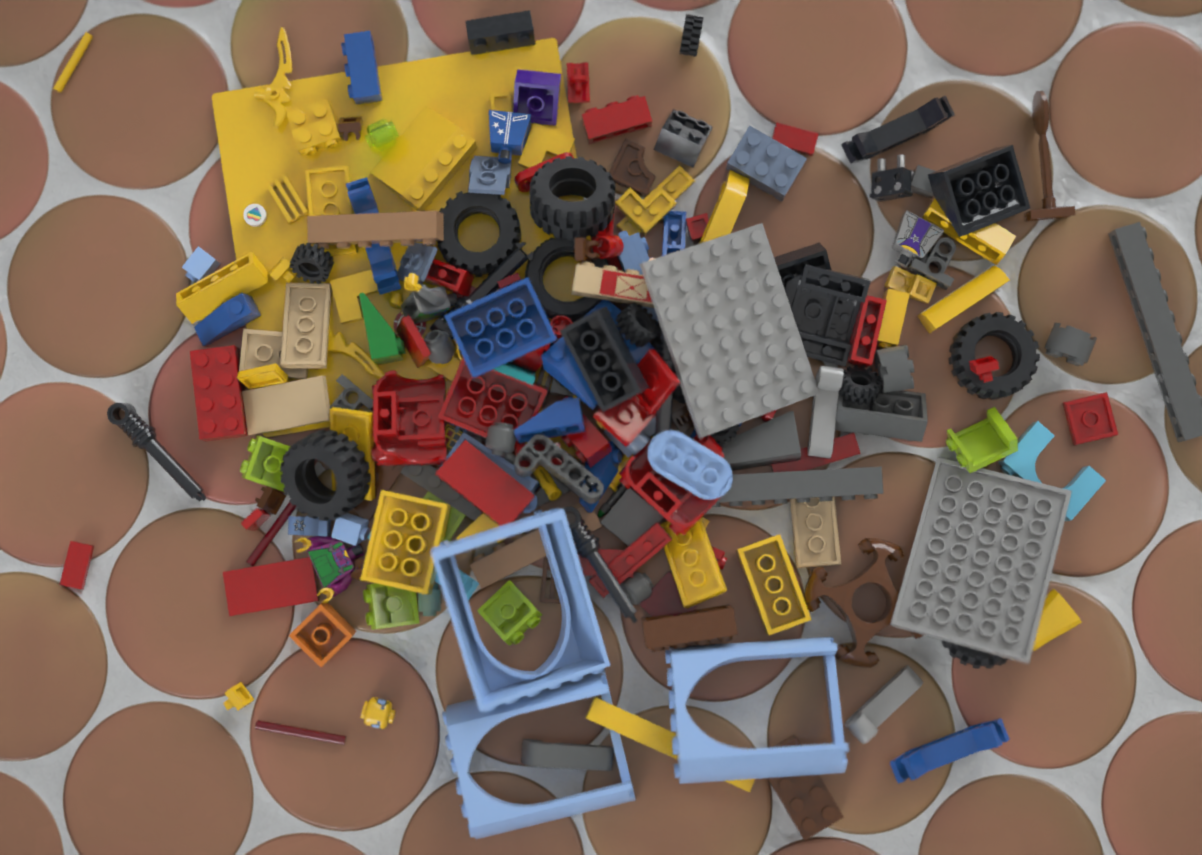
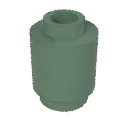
[418,584,441,616]

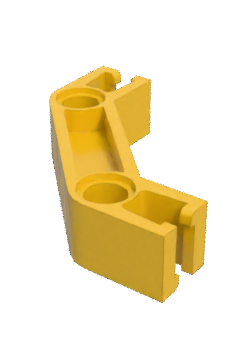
[699,170,750,244]

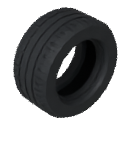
[525,237,609,322]

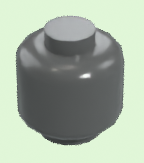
[424,330,456,364]
[485,422,516,457]
[620,572,654,605]

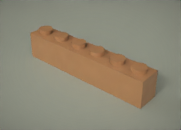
[307,211,444,249]
[470,503,602,589]

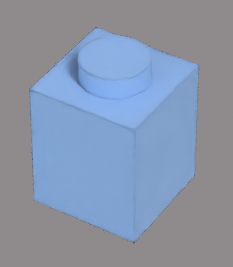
[182,246,220,283]
[331,513,370,546]

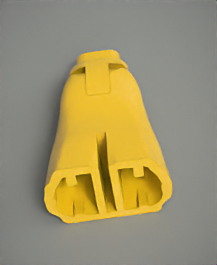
[1013,589,1082,661]

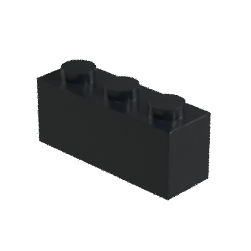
[465,10,536,55]

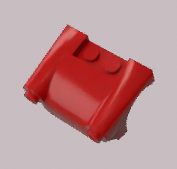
[372,370,447,466]
[619,437,722,536]

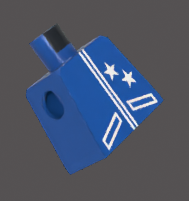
[489,110,531,164]

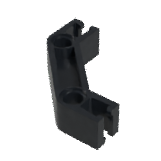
[841,96,955,164]

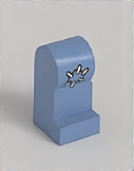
[288,516,331,537]

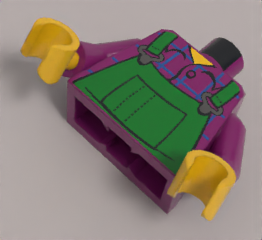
[294,536,365,604]

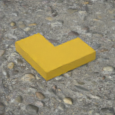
[518,123,575,168]
[615,188,677,235]
[330,269,378,324]

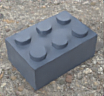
[726,125,807,202]

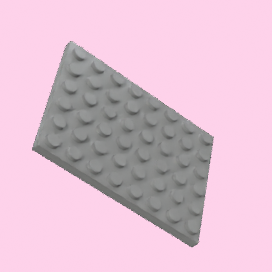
[640,223,819,438]
[891,457,1072,664]

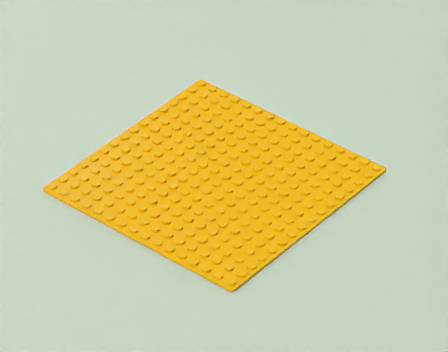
[212,38,591,437]

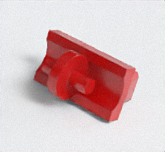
[567,62,590,103]

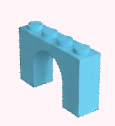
[998,421,1106,521]

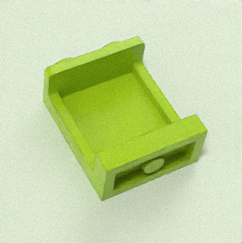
[945,407,1018,473]

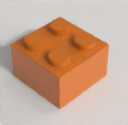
[289,602,356,668]

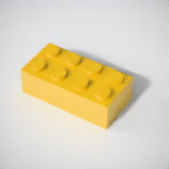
[735,534,811,635]

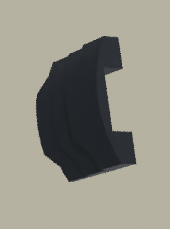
[785,264,871,367]

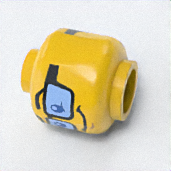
[361,697,396,729]

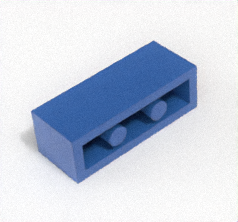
[341,30,382,105]

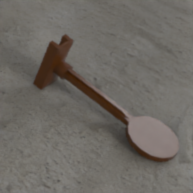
[1025,91,1075,222]

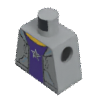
[892,211,944,268]

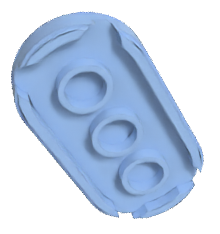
[647,430,733,500]

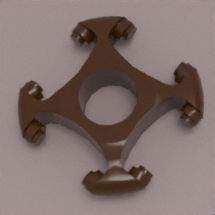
[804,538,924,668]

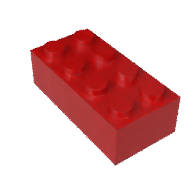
[190,345,250,442]

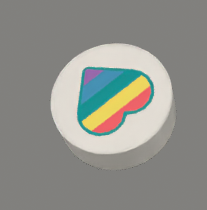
[243,204,267,227]

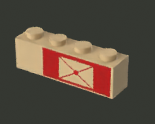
[571,262,654,308]

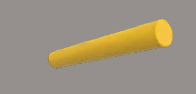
[53,32,93,93]

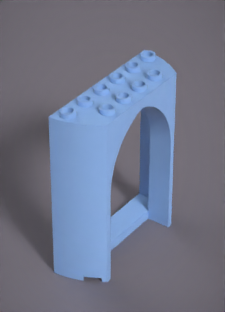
[431,508,610,712]
[665,637,848,784]
[442,671,636,839]

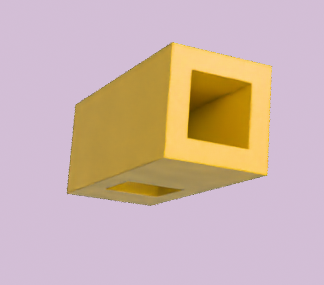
[877,289,910,349]

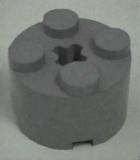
[1044,322,1097,366]
[874,345,914,393]

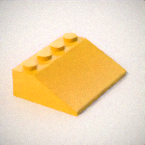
[370,106,477,211]
[360,490,451,595]

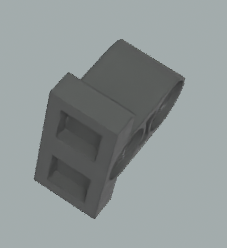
[907,237,956,290]
[330,374,373,411]

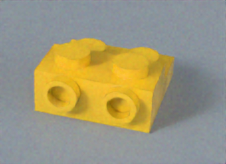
[286,98,342,156]

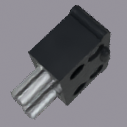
[870,154,913,202]

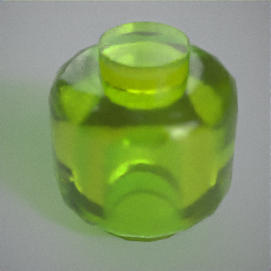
[364,119,399,151]

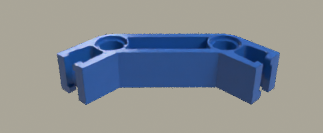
[346,177,401,295]
[890,718,1010,783]

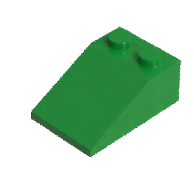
[359,293,406,365]

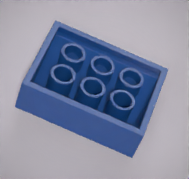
[445,277,557,378]
[542,300,655,410]

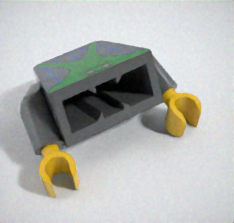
[389,273,457,324]

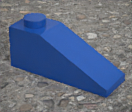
[661,211,687,256]
[194,293,261,347]
[514,397,585,443]
[580,441,622,513]

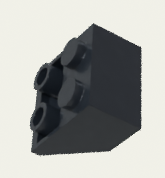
[654,109,713,168]

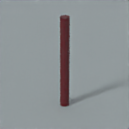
[246,502,297,566]
[255,720,346,745]

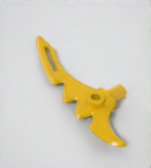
[254,27,292,127]
[328,326,385,378]

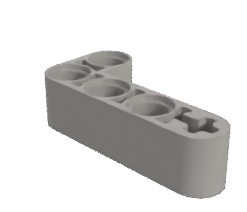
[807,366,844,459]
[844,665,924,744]

